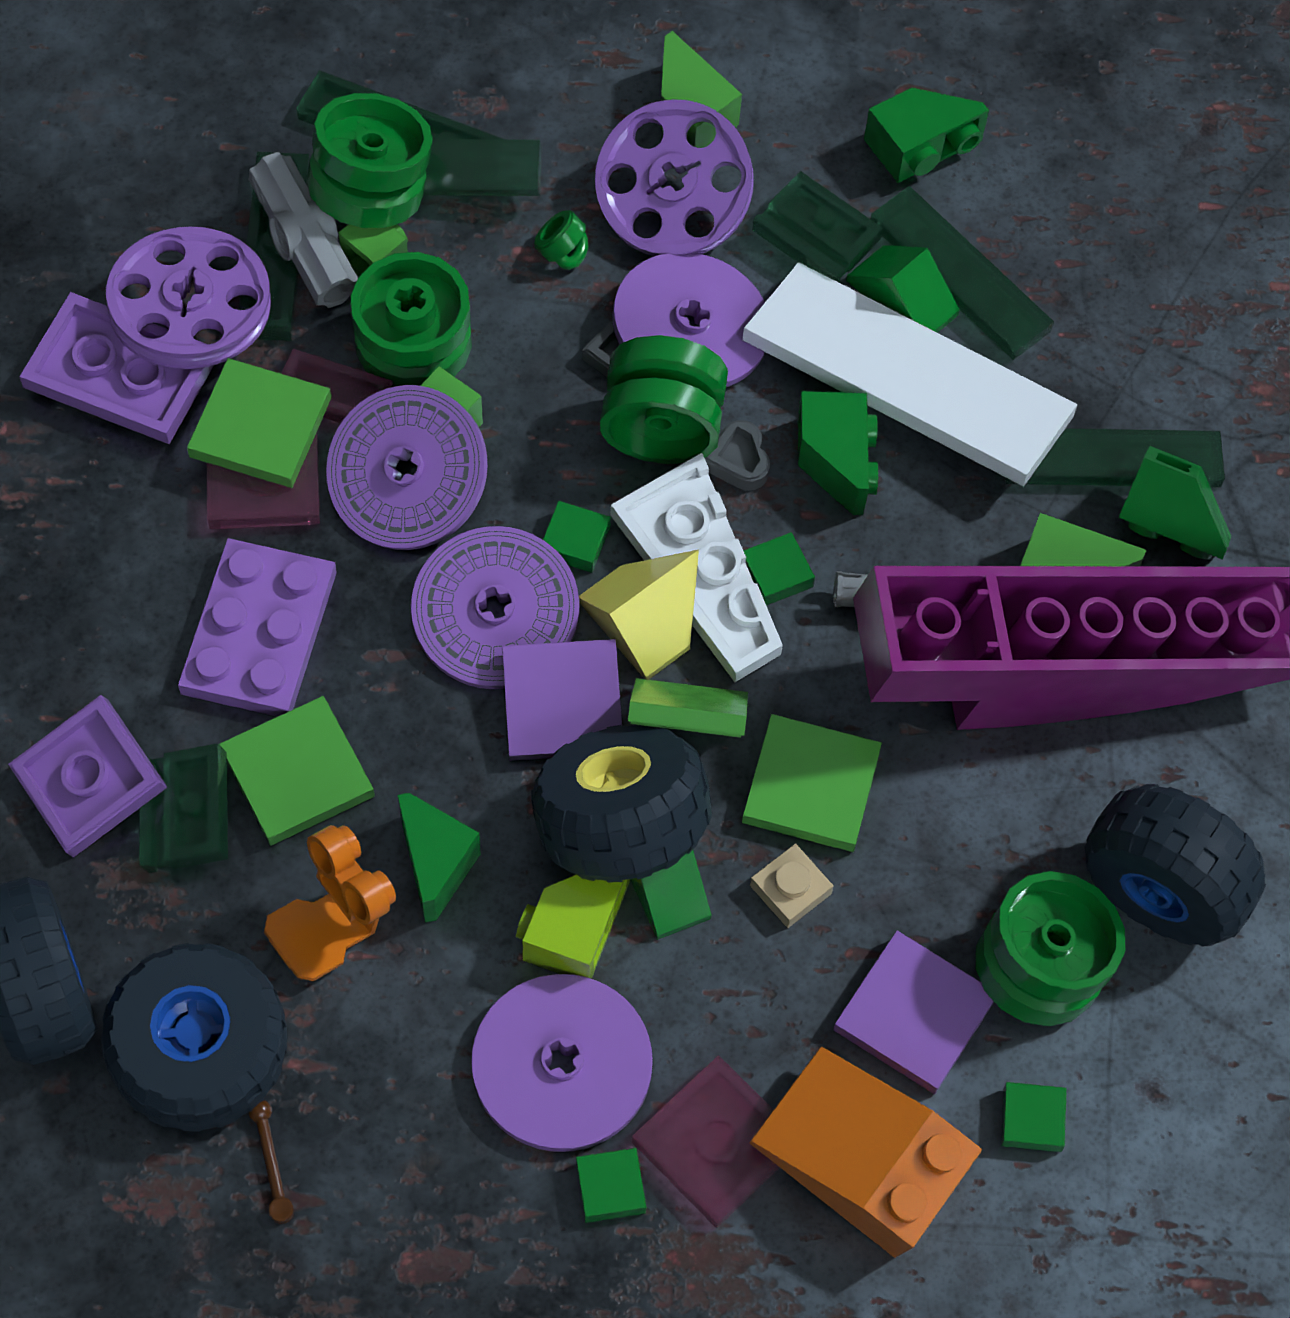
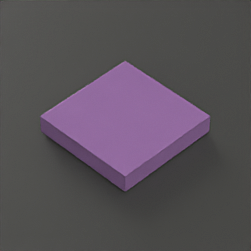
[502,639,622,761]
[8,695,167,857]
[833,930,994,1095]

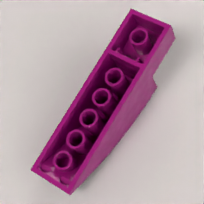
[853,566,1290,730]

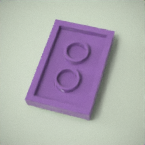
[20,292,214,444]
[178,538,337,717]

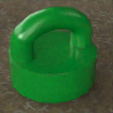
[534,210,588,270]

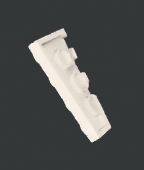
[610,453,783,682]

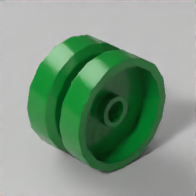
[307,93,433,228]
[351,252,472,388]
[600,335,728,464]
[975,871,1125,1026]

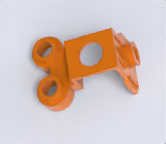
[264,825,396,981]

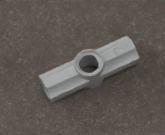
[248,152,358,308]

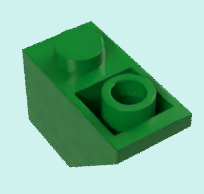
[864,87,989,183]
[797,391,878,515]
[1119,446,1232,560]

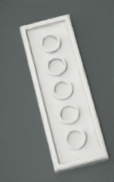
[743,262,1078,487]

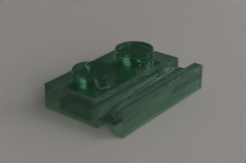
[752,171,883,282]
[139,743,228,873]

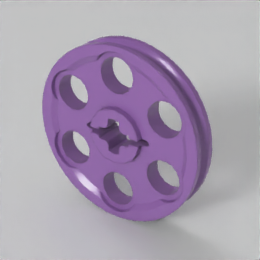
[595,99,754,257]
[106,227,271,369]

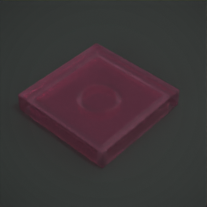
[207,430,320,529]
[632,1055,780,1229]

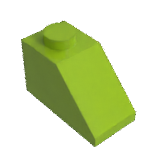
[516,875,630,979]

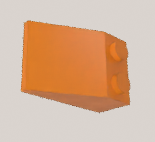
[749,1046,983,1258]

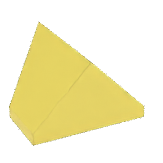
[579,549,699,680]

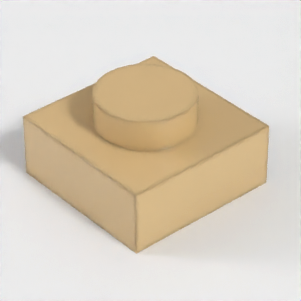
[750,843,834,928]

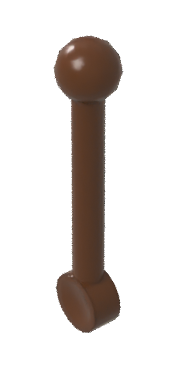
[248,1100,294,1224]

